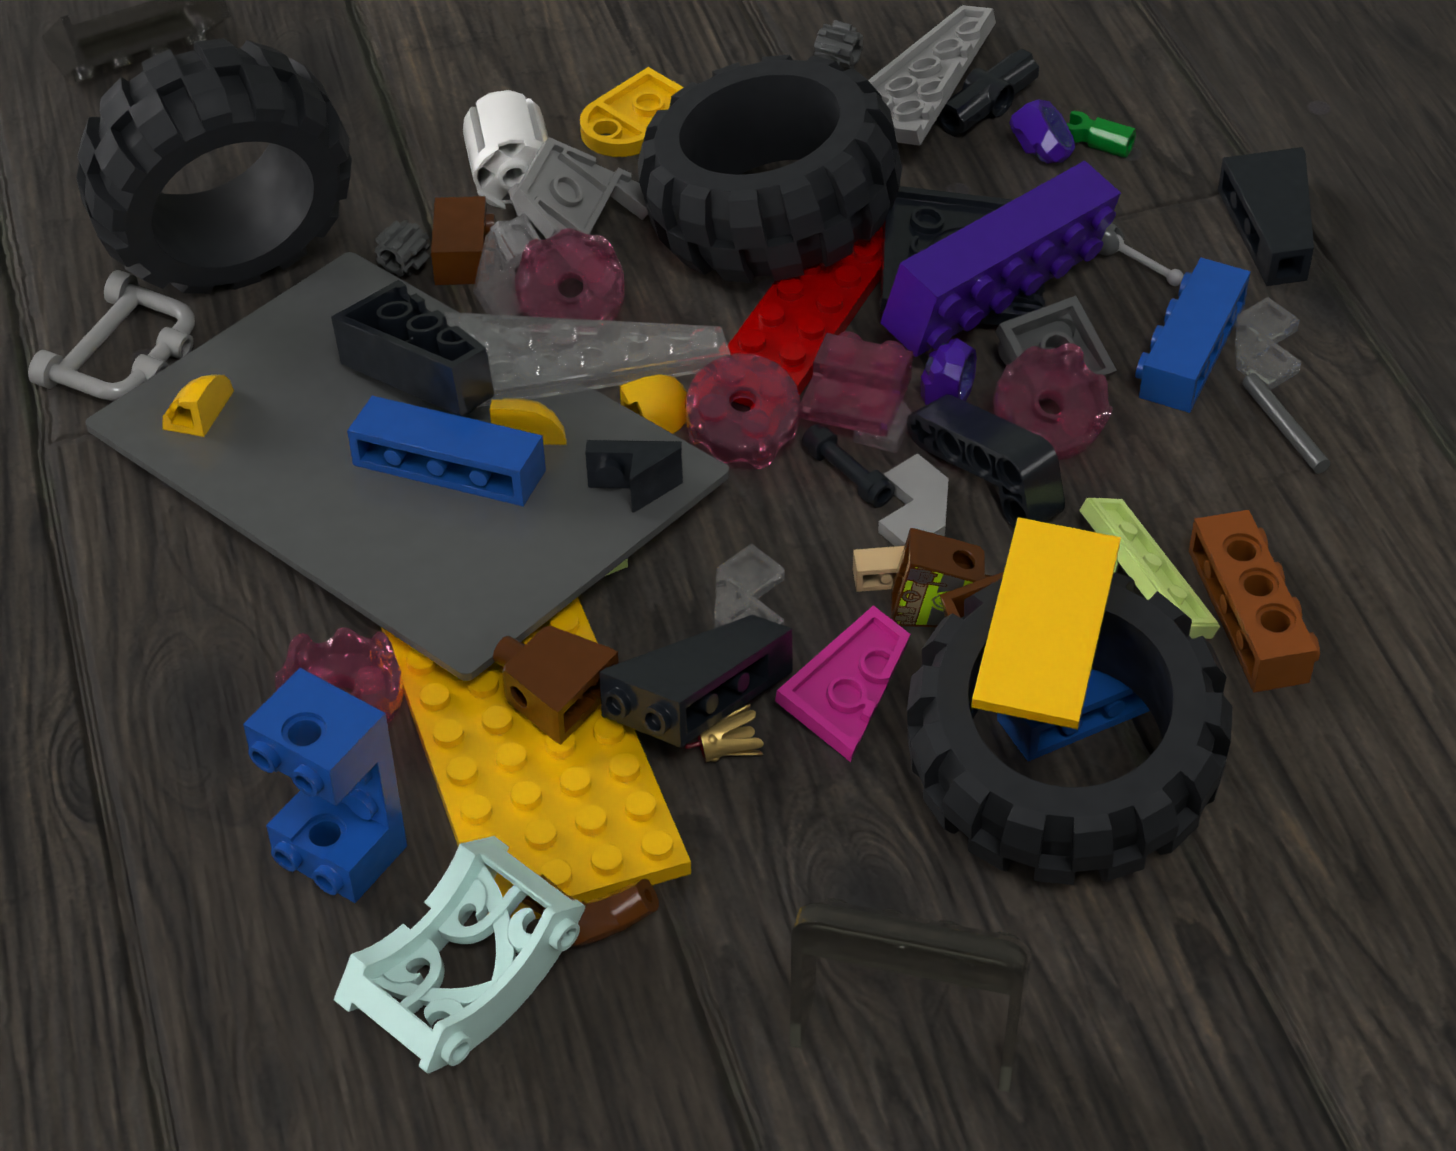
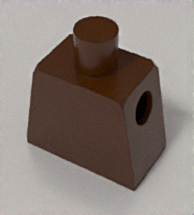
[493,626,619,745]

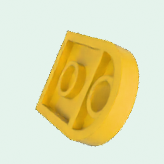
[580,67,684,157]

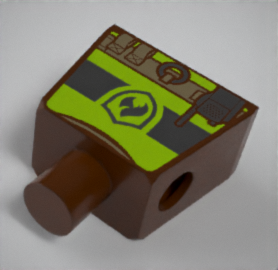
[891,528,992,627]

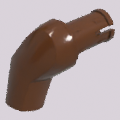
[522,874,659,947]

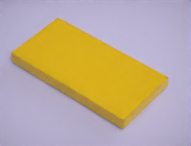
[972,517,1121,730]

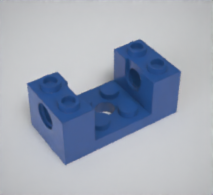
[243,668,407,903]

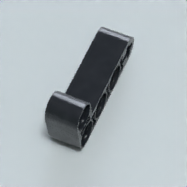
[907,394,1065,529]

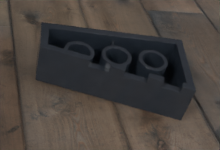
[331,280,495,416]

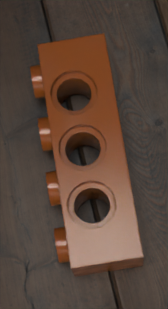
[1188,510,1320,693]

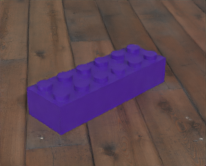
[880,161,1121,357]

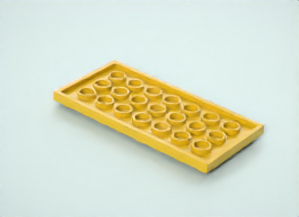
[381,597,691,920]

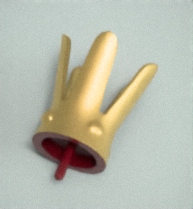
[685,704,764,763]

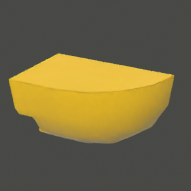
[620,374,689,434]
[162,375,234,437]
[489,398,567,445]

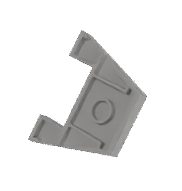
[511,137,648,299]

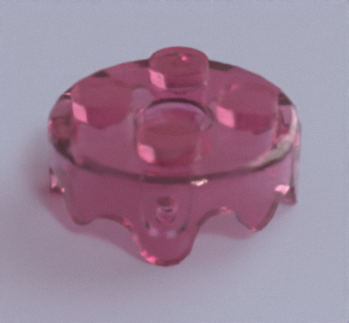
[515,228,625,341]
[993,343,1113,460]
[686,354,800,469]
[275,627,404,725]

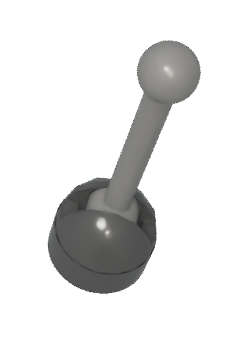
[1098,222,1184,286]

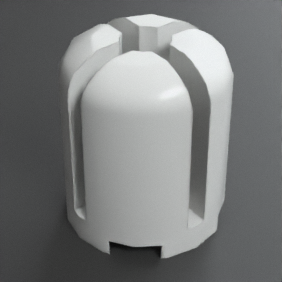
[463,90,548,209]

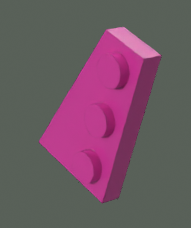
[775,605,911,762]

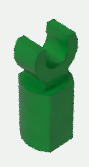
[1066,111,1136,158]

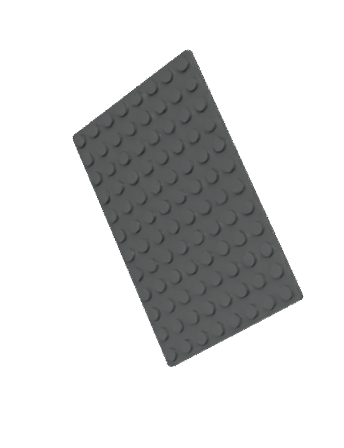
[85,252,729,681]

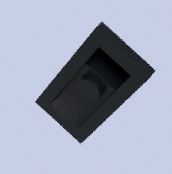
[585,440,683,512]

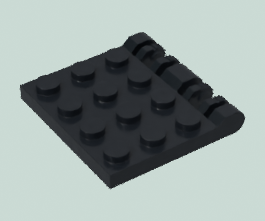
[880,186,1045,325]

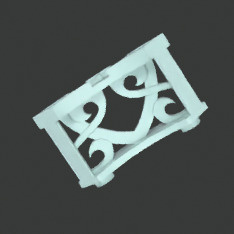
[334,836,585,1074]

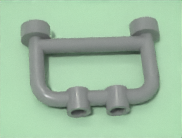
[28,270,195,401]

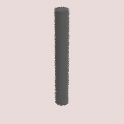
[1242,373,1330,474]

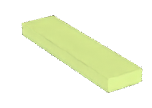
[1079,498,1220,639]

